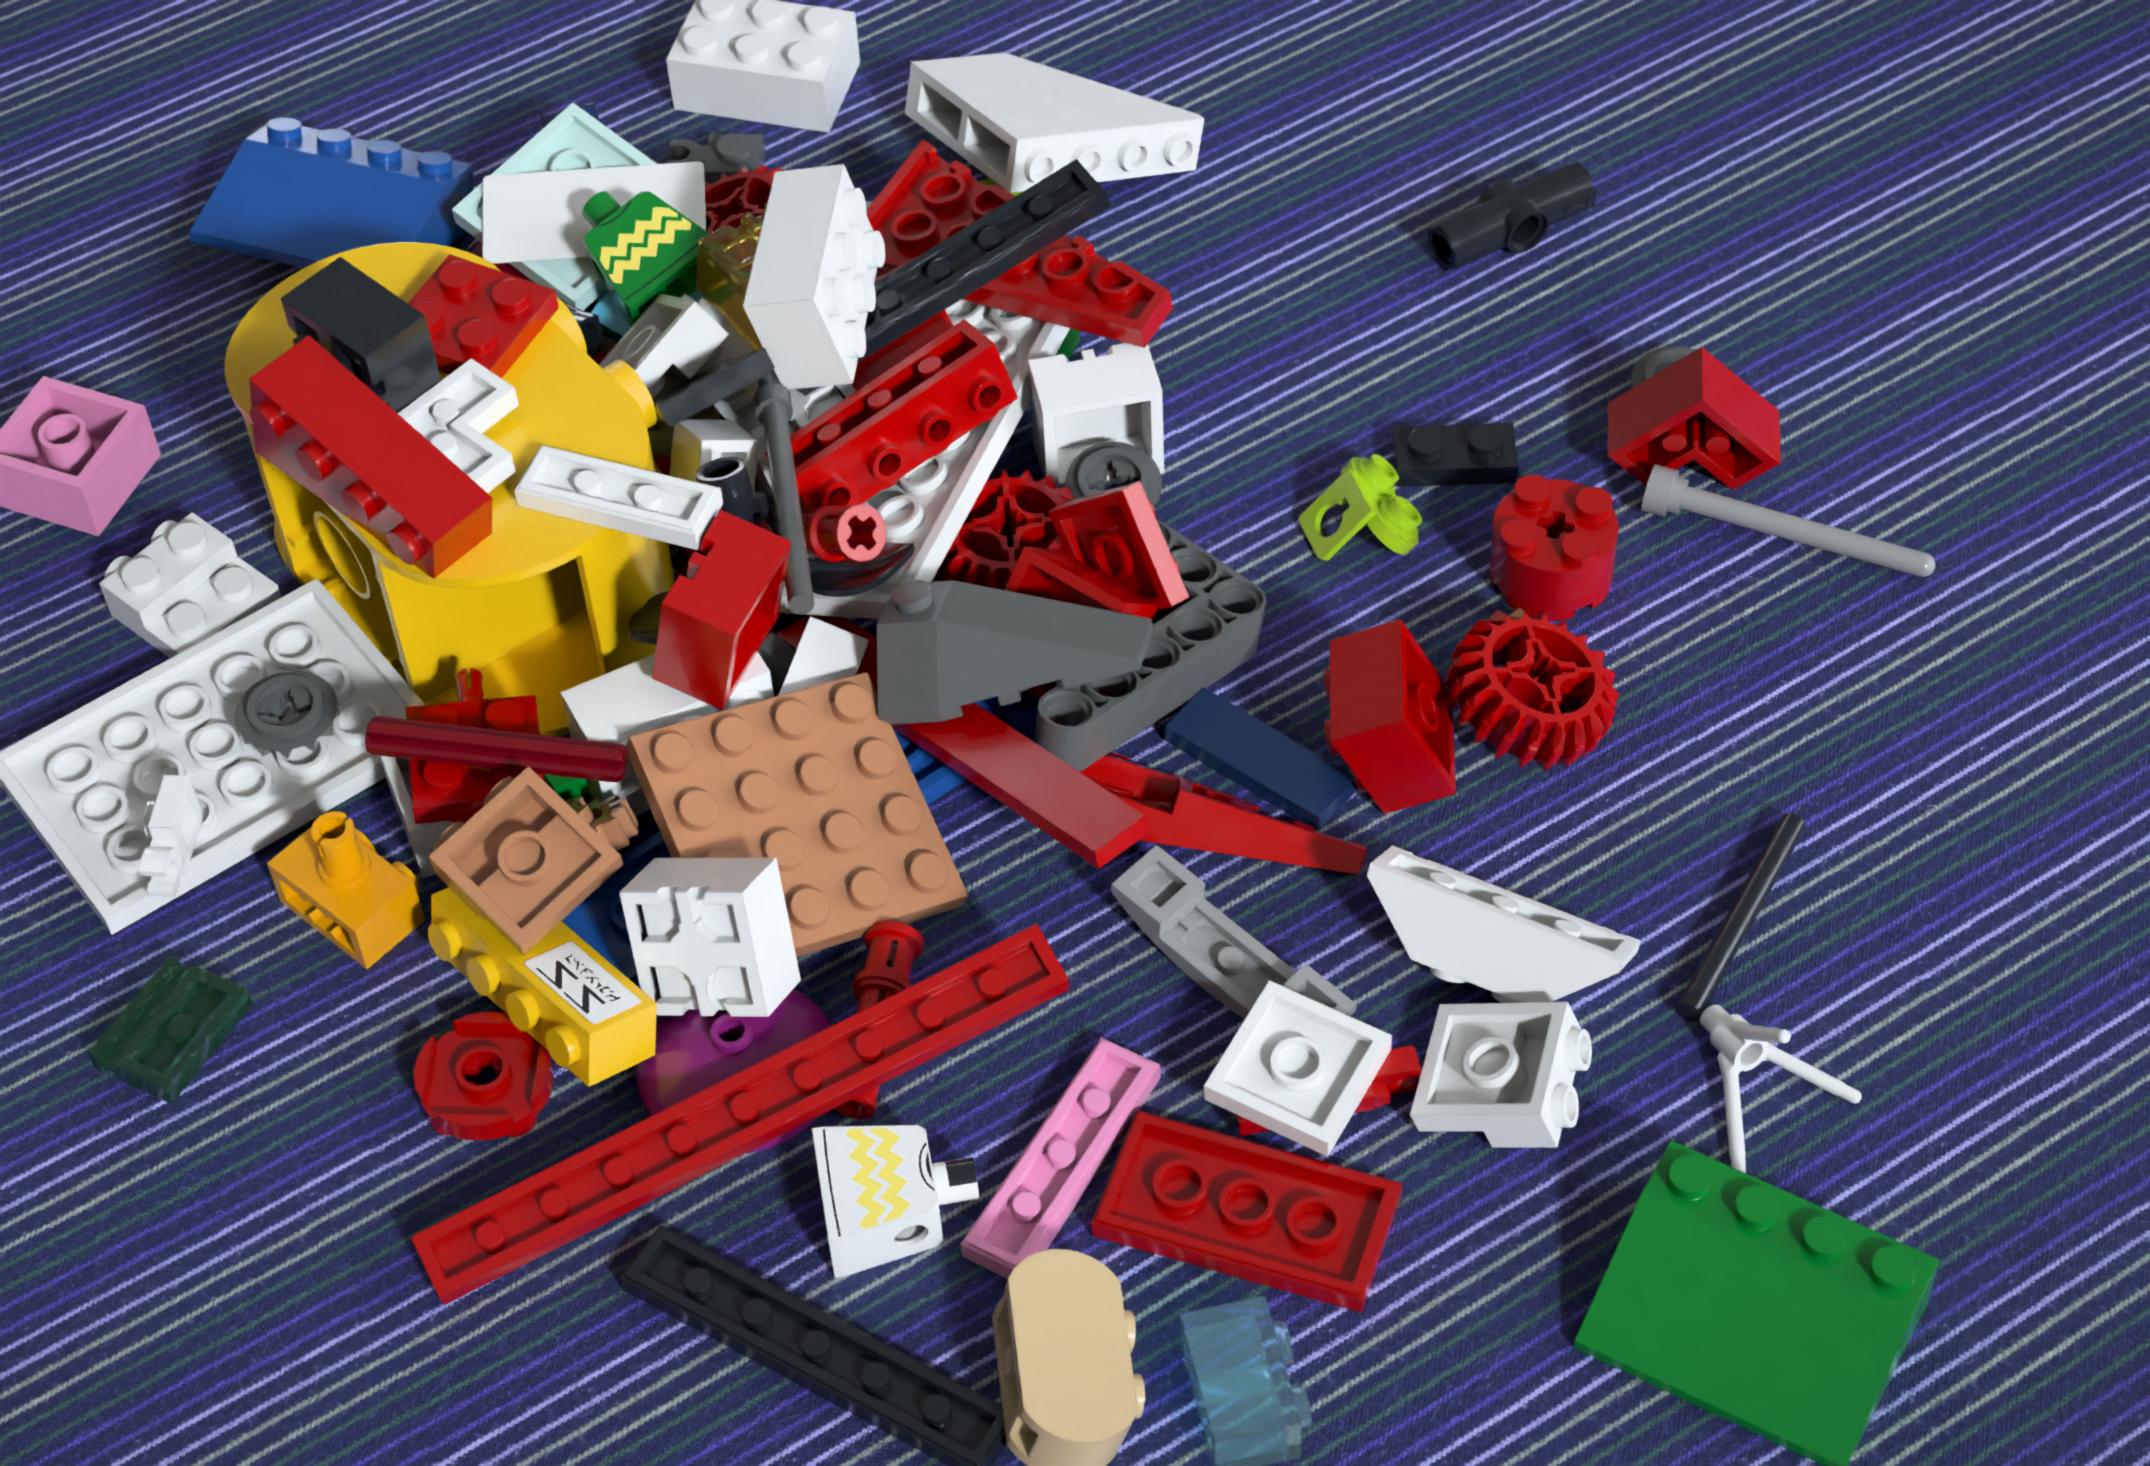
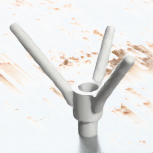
[1700,1004,1862,1173]

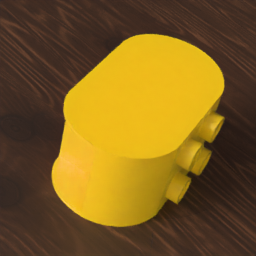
[225,242,675,737]

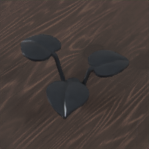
[628,457,915,644]

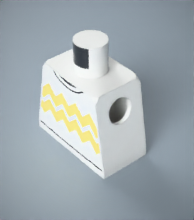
[812,1125,979,1278]

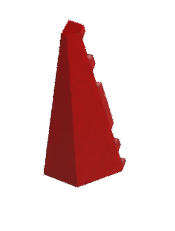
[1031,752,1367,875]

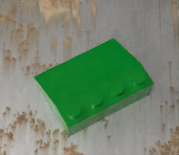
[1574,1140,1940,1466]

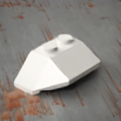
[1367,846,1641,1003]

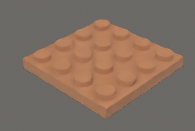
[626,672,969,957]

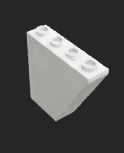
[905,53,1204,193]

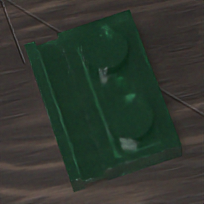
[88,955,253,1104]

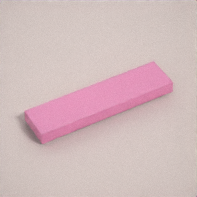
[961,1038,1161,1279]

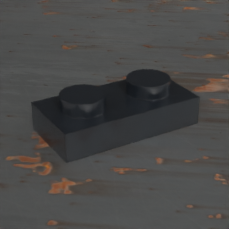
[1393,423,1518,487]

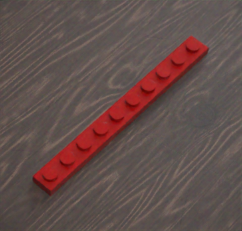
[411,924,1069,1305]

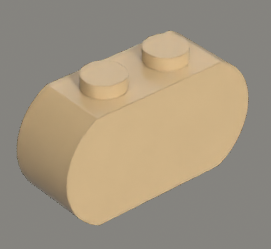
[992,1249,1145,1466]

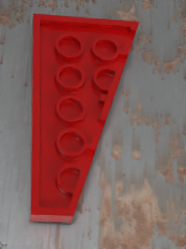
[866,139,1173,348]

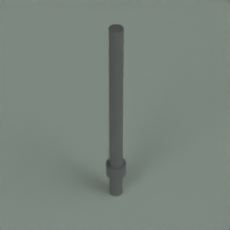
[754,369,814,615]

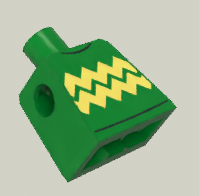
[582,191,724,327]

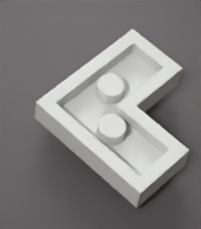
[398,358,519,493]

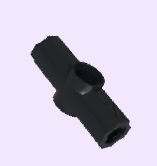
[1427,162,1597,271]

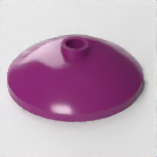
[636,989,832,1154]

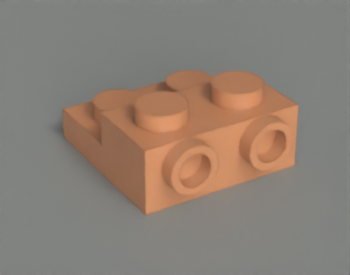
[428,766,623,955]

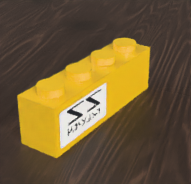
[428,887,657,1087]

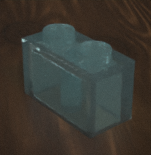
[1180,1296,1312,1466]

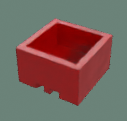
[652,509,792,710]

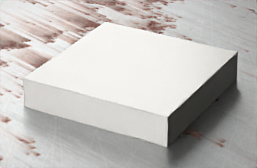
[1204,980,1392,1157]

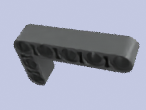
[1033,519,1266,772]

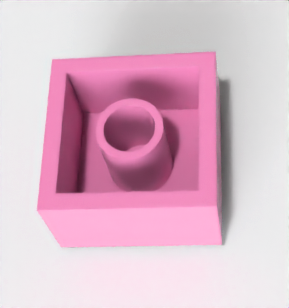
[0,376,161,537]

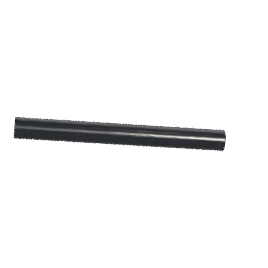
[1675,813,1806,1021]

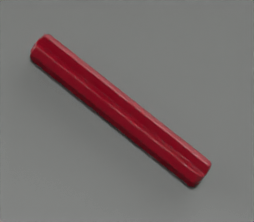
[365,716,628,783]

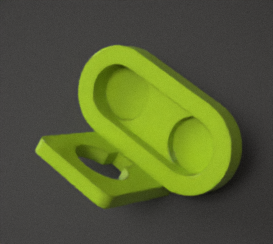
[1299,454,1422,561]

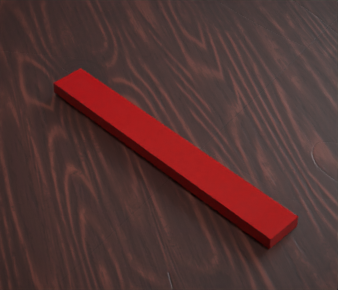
[777,615,1149,869]

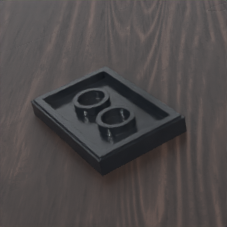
[647,348,775,432]

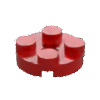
[414,1012,554,1141]

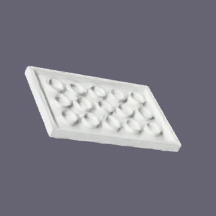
[0,578,425,935]

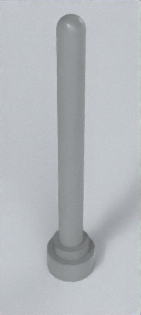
[1641,464,1935,577]

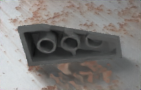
[877,580,1154,725]

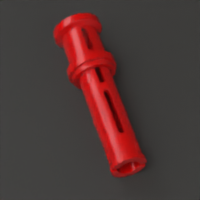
[758,504,887,562]
[834,920,924,1119]

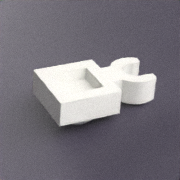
[139,775,204,897]

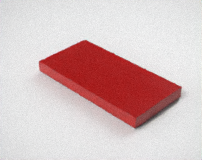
[1091,1110,1402,1313]

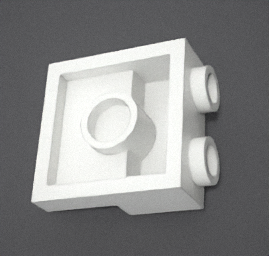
[599,293,729,399]
[99,512,282,658]
[1410,1002,1592,1148]

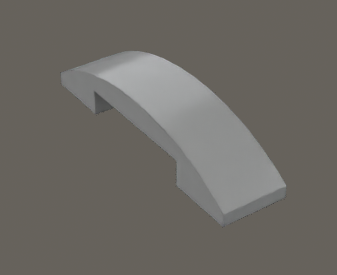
[1111,844,1357,1020]

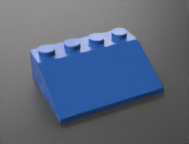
[189,118,474,268]

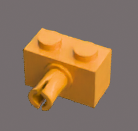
[267,811,425,969]

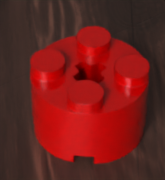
[1489,475,1618,621]

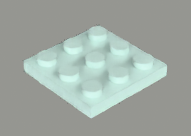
[452,102,657,311]

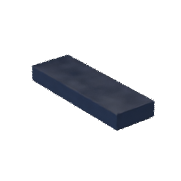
[1165,687,1357,831]

